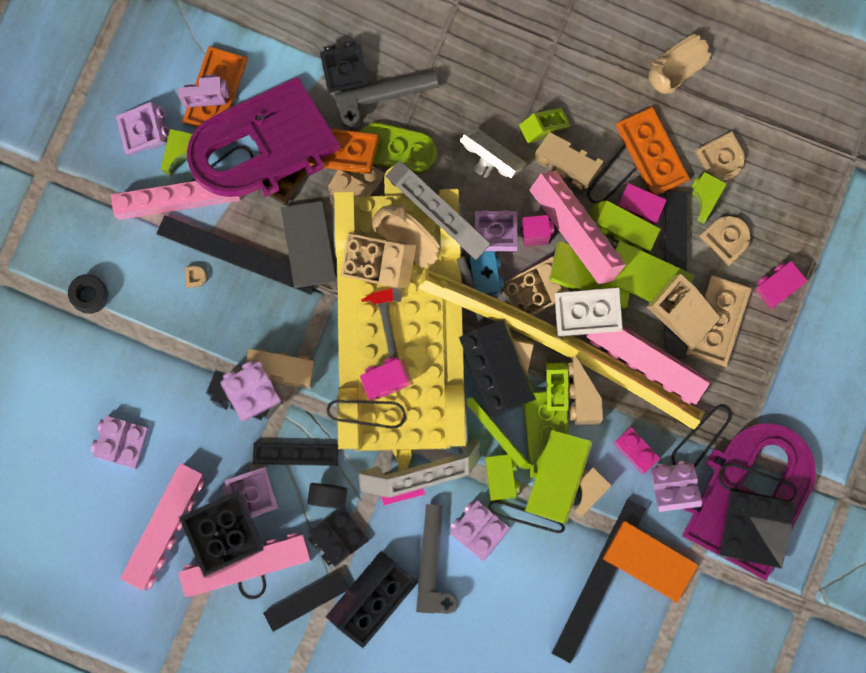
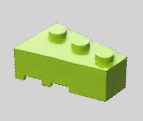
[588,201,660,253]

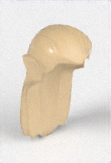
[648,34,711,94]
[372,205,440,268]

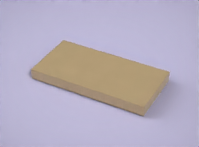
[686,275,752,368]

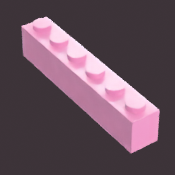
[529,171,626,284]
[111,181,241,220]
[587,325,711,405]
[120,463,206,591]
[178,533,312,597]

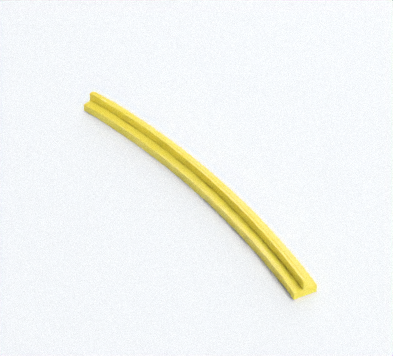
[419,268,705,429]

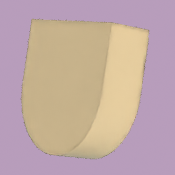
[185,266,207,288]

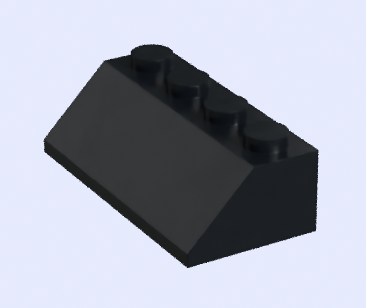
[459,320,536,417]
[325,551,418,648]

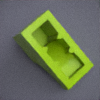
[519,108,571,143]
[161,129,192,175]
[691,172,726,224]
[546,363,568,411]

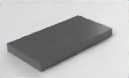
[281,201,336,288]

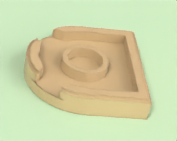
[695,131,745,180]
[699,216,750,266]

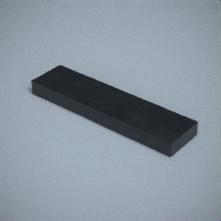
[253,443,339,466]
[263,571,348,632]

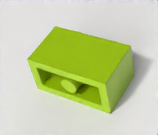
[485,455,520,502]

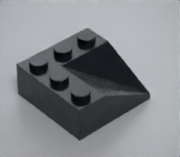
[206,370,282,421]
[179,490,264,578]
[717,491,796,569]

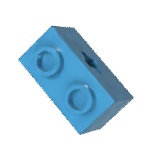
[469,251,504,296]

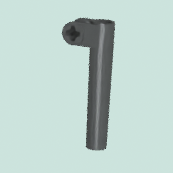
[334,71,439,131]
[416,504,458,614]

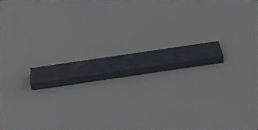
[664,191,687,358]
[156,215,315,295]
[551,499,647,664]

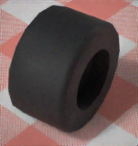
[68,274,108,314]
[307,483,348,509]

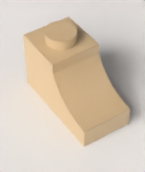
[575,468,611,518]

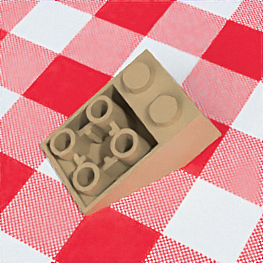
[341,233,416,288]
[503,256,575,316]
[646,274,720,349]
[568,357,603,426]

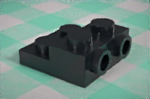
[320,40,368,93]
[308,509,369,567]

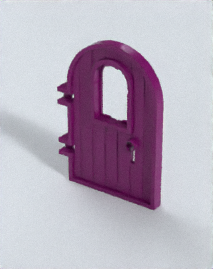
[187,76,340,198]
[681,423,816,581]

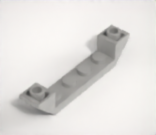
[386,161,491,260]
[358,439,480,497]

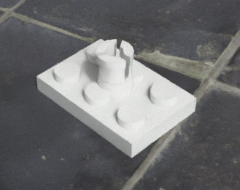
[460,128,527,178]
[555,288,622,336]

